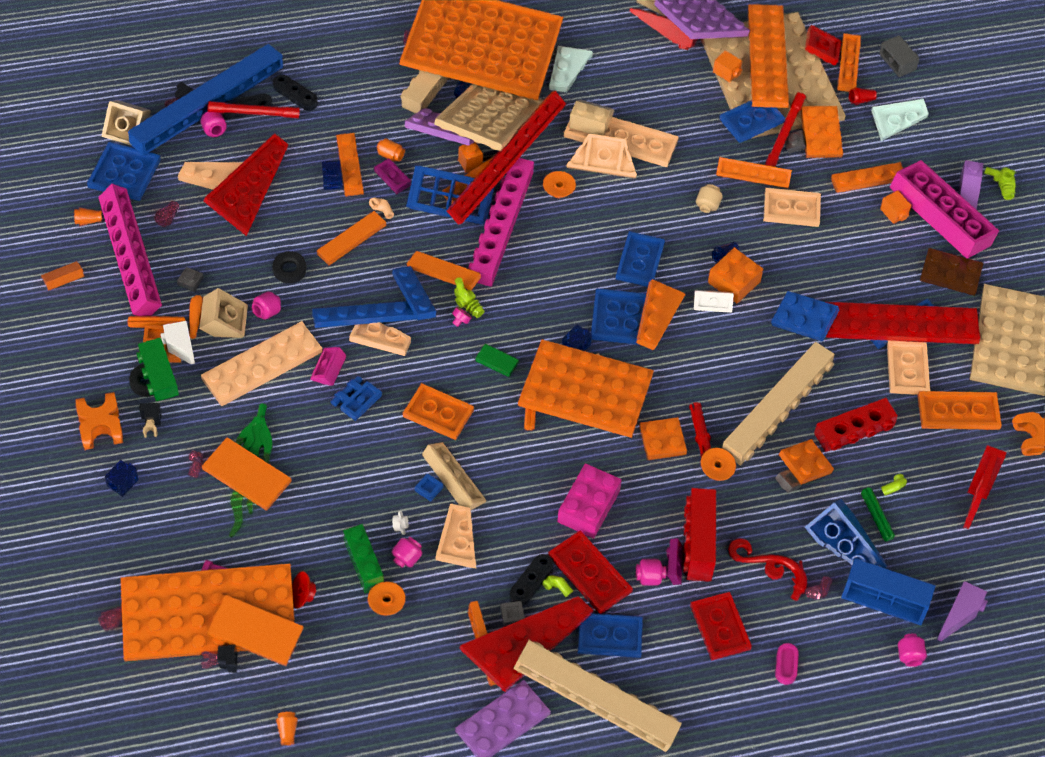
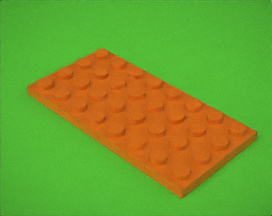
[121,564,296,661]

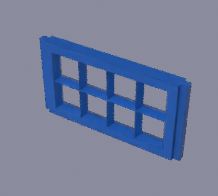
[406,166,494,225]

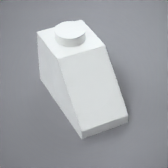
[161,321,195,364]

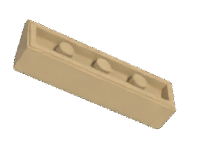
[422,442,486,511]

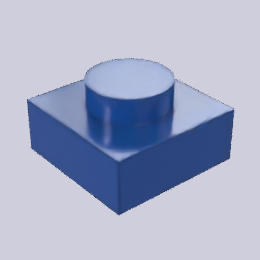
[415,473,443,502]

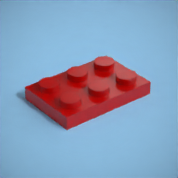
[690,592,752,661]

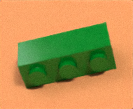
[136,337,179,402]
[343,524,384,594]

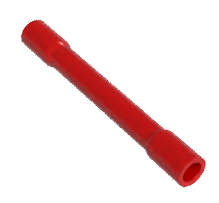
[764,92,806,167]
[208,101,300,118]

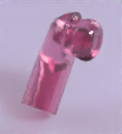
[187,451,203,479]
[805,576,832,599]

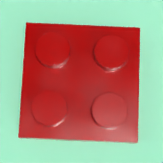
[805,25,841,66]

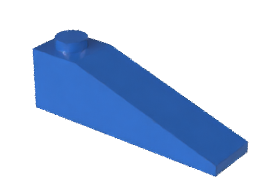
[805,499,888,568]

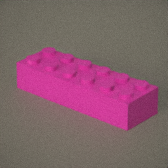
[890,160,999,259]

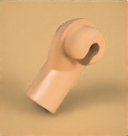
[369,197,394,219]

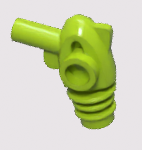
[984,167,1016,200]
[454,278,485,318]

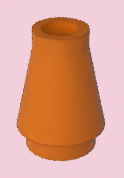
[74,207,102,226]
[276,712,298,745]

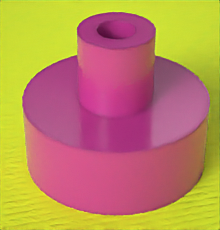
[452,307,472,327]

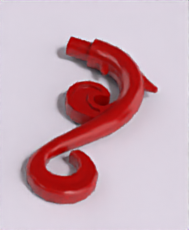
[728,538,807,601]

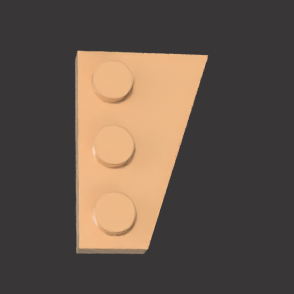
[436,504,476,569]

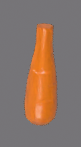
[189,295,203,339]

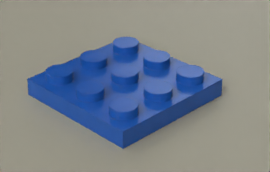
[87,142,161,201]
[590,288,646,345]

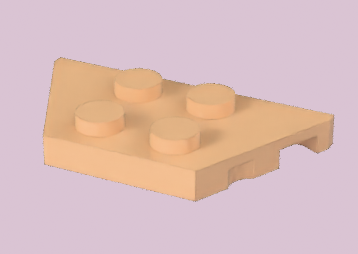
[567,134,637,178]

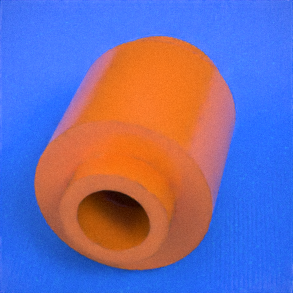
[377,138,405,162]

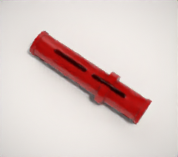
[689,402,711,457]

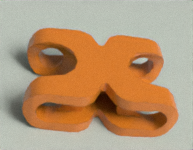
[76,392,123,450]
[1012,412,1045,456]

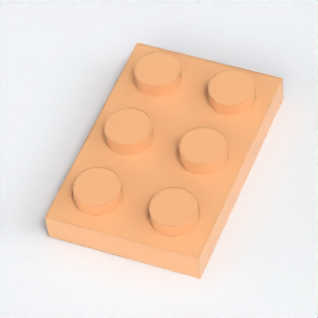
[763,188,821,227]
[887,340,930,395]

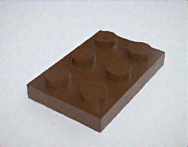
[920,248,983,296]

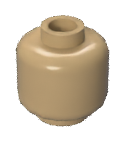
[696,184,723,213]

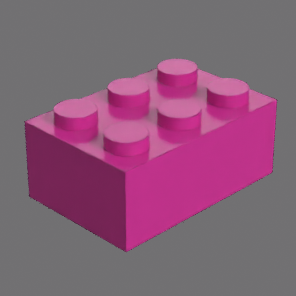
[557,463,622,539]

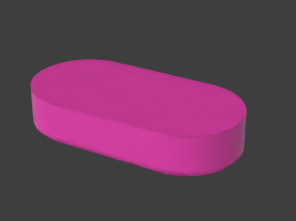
[775,643,799,685]

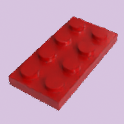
[548,530,633,614]

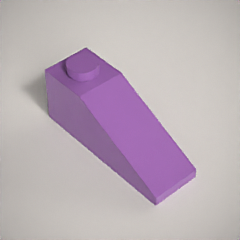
[959,160,983,210]
[937,581,988,641]

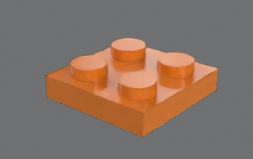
[639,417,687,460]
[779,439,834,485]

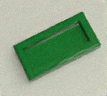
[475,344,519,377]

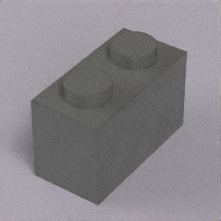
[879,35,920,77]

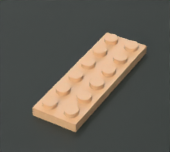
[564,117,679,167]
[201,321,323,407]

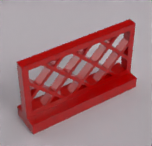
[963,445,1007,529]

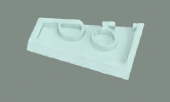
[549,46,593,93]
[871,99,929,141]

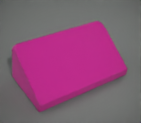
[310,347,346,386]

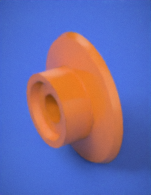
[543,171,576,198]
[701,448,736,481]
[368,582,406,615]

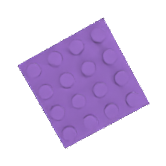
[654,0,750,39]

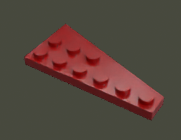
[203,133,289,236]
[459,596,593,692]

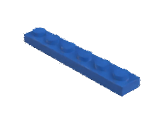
[312,301,417,328]

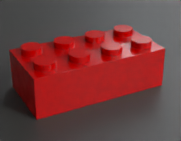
[683,488,716,582]

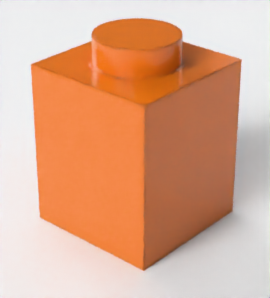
[713,50,742,83]
[458,142,483,173]
[880,190,911,224]

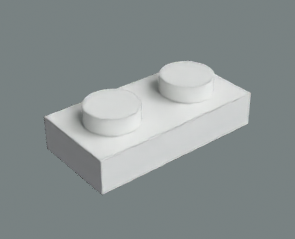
[693,290,733,313]

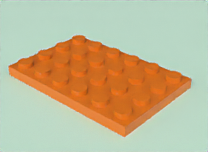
[518,339,654,438]

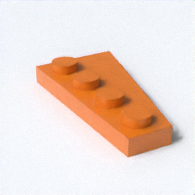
[636,279,685,350]

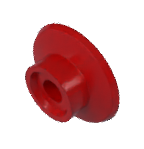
[292,571,316,609]

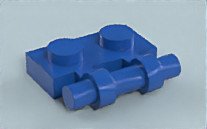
[330,376,382,421]

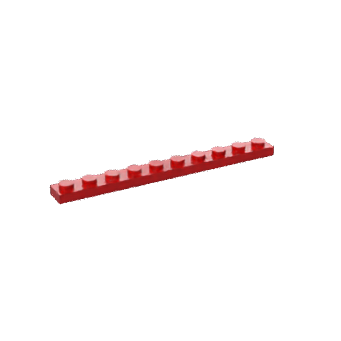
[447,91,566,225]

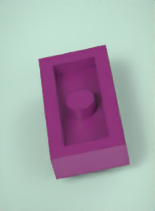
[374,158,411,194]
[666,538,684,585]

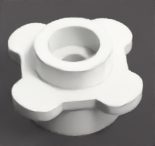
[392,511,409,535]

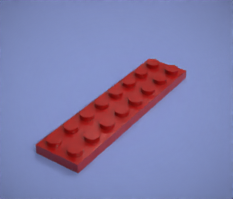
[826,302,980,344]

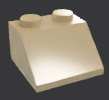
[101,100,151,146]
[569,100,615,136]
[199,288,248,338]

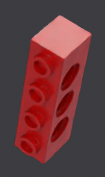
[814,398,898,452]

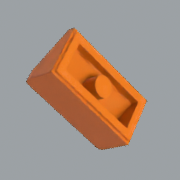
[41,261,84,291]

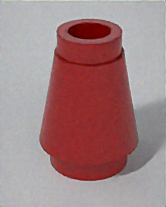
[849,87,877,105]

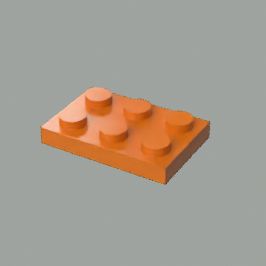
[800,106,843,158]
[403,383,474,440]

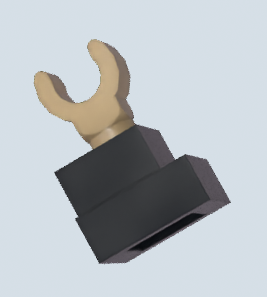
[139,403,162,438]

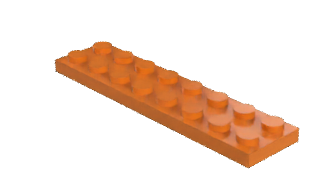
[748,4,789,108]

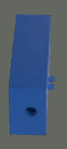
[841,558,936,625]

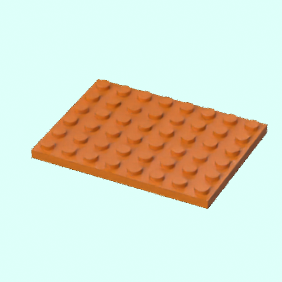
[400,0,563,101]

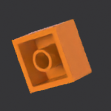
[708,248,763,304]

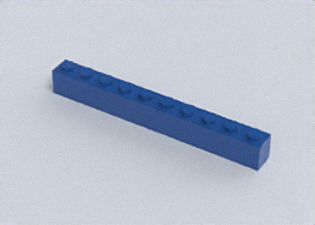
[128,44,283,156]

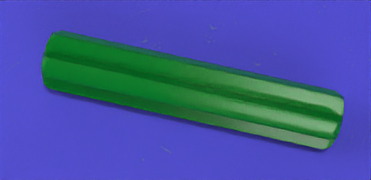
[861,487,895,542]

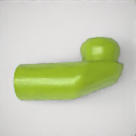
[881,474,907,496]
[543,575,573,598]

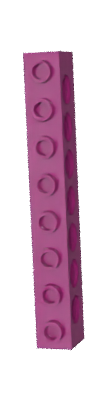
[468,158,534,287]
[98,184,162,316]

